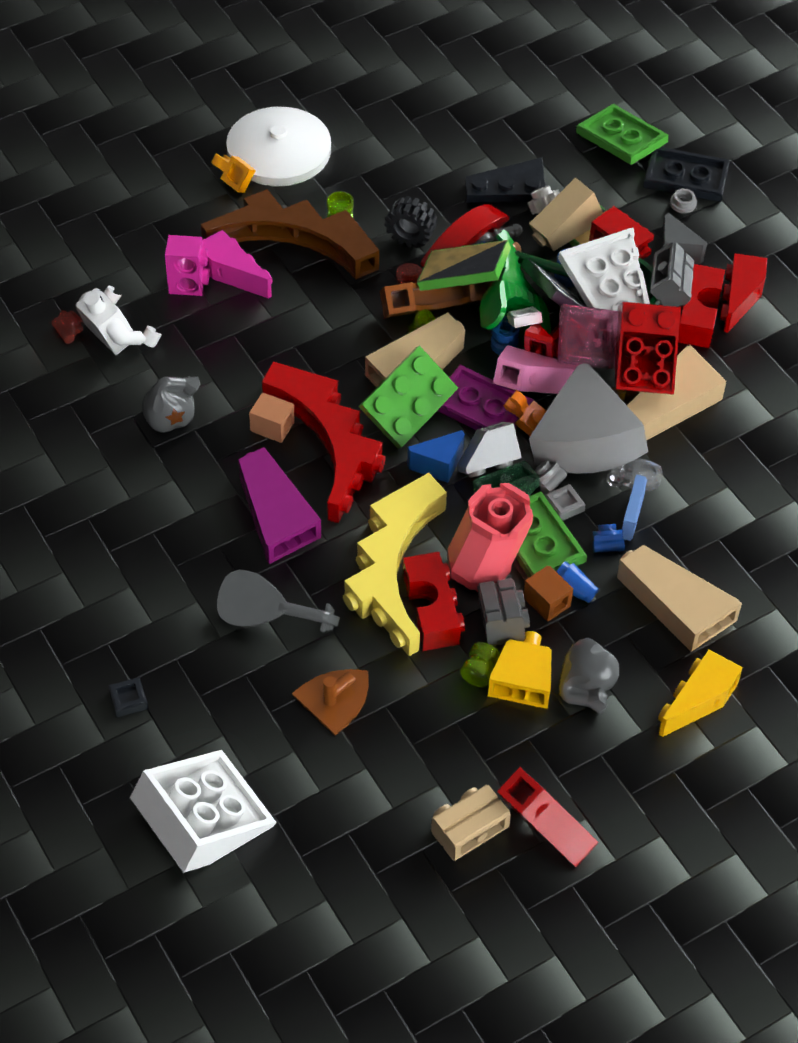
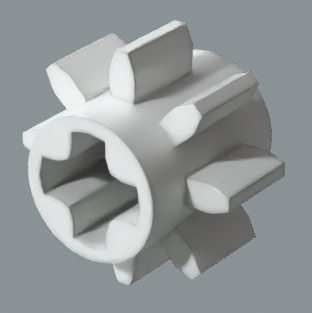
[528,185,560,214]

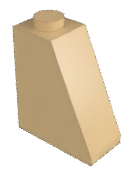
[529,177,603,251]

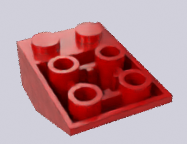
[615,302,681,395]

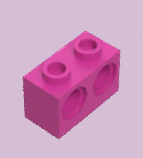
[165,235,210,296]

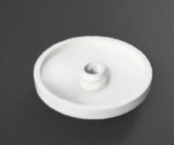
[226,107,331,186]

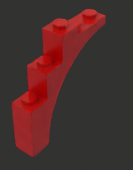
[262,362,386,523]

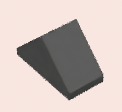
[661,213,707,264]

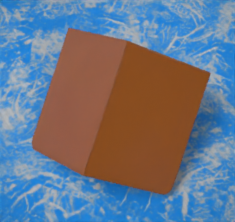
[524,566,574,622]

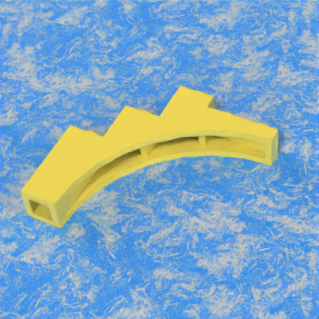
[343,473,447,656]

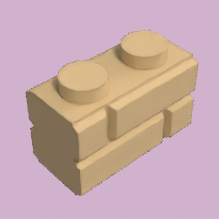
[431,785,511,861]

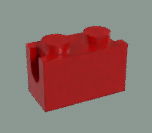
[589,206,654,260]

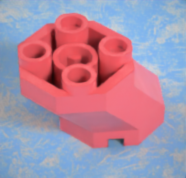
[447,483,533,592]

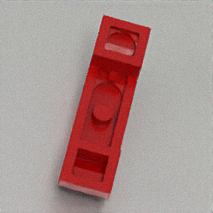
[421,204,510,267]

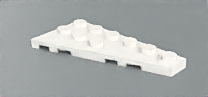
[558,227,650,351]

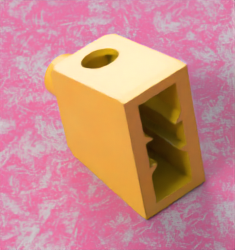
[488,631,552,709]

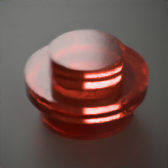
[396,263,423,284]

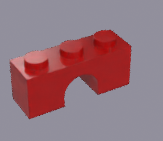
[678,264,725,348]
[402,552,465,651]

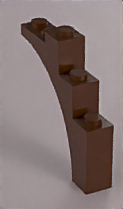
[201,189,379,279]

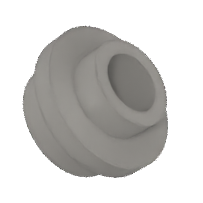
[670,189,697,213]

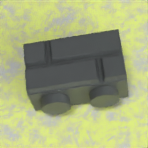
[650,242,694,307]
[477,578,530,646]

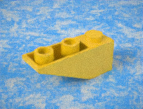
[658,650,743,737]

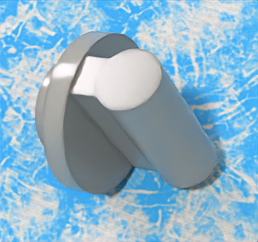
[533,460,567,495]

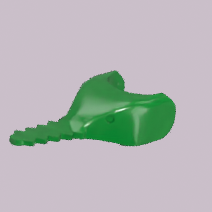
[479,230,551,346]

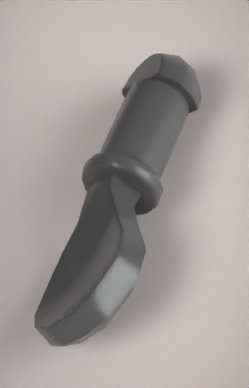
[474,224,523,244]

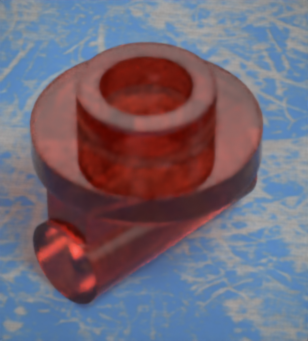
[52,310,83,344]

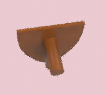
[292,669,369,735]

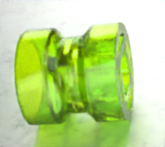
[327,191,354,218]
[460,642,500,687]

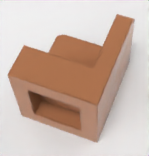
[249,393,295,443]

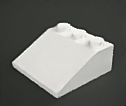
[130,750,276,873]

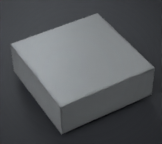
[544,484,586,521]

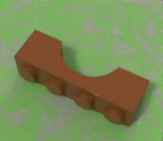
[379,281,494,318]

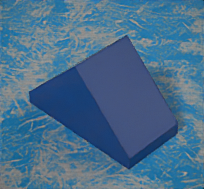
[407,430,465,483]

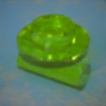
[406,309,436,335]

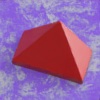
[524,323,554,358]

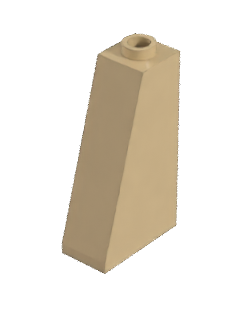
[365,313,465,388]
[627,345,726,440]
[617,545,742,652]

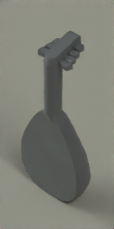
[217,570,340,633]

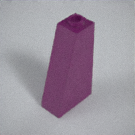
[238,447,321,564]

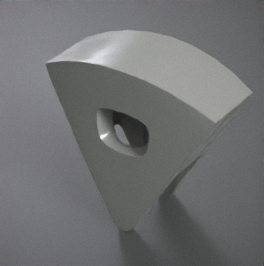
[529,363,648,474]

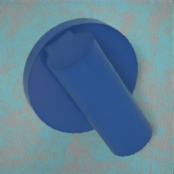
[592,524,625,553]

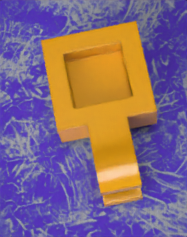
[211,153,256,193]

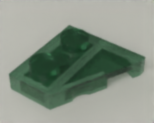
[473,460,540,495]

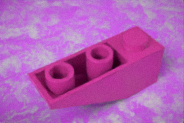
[202,230,273,299]

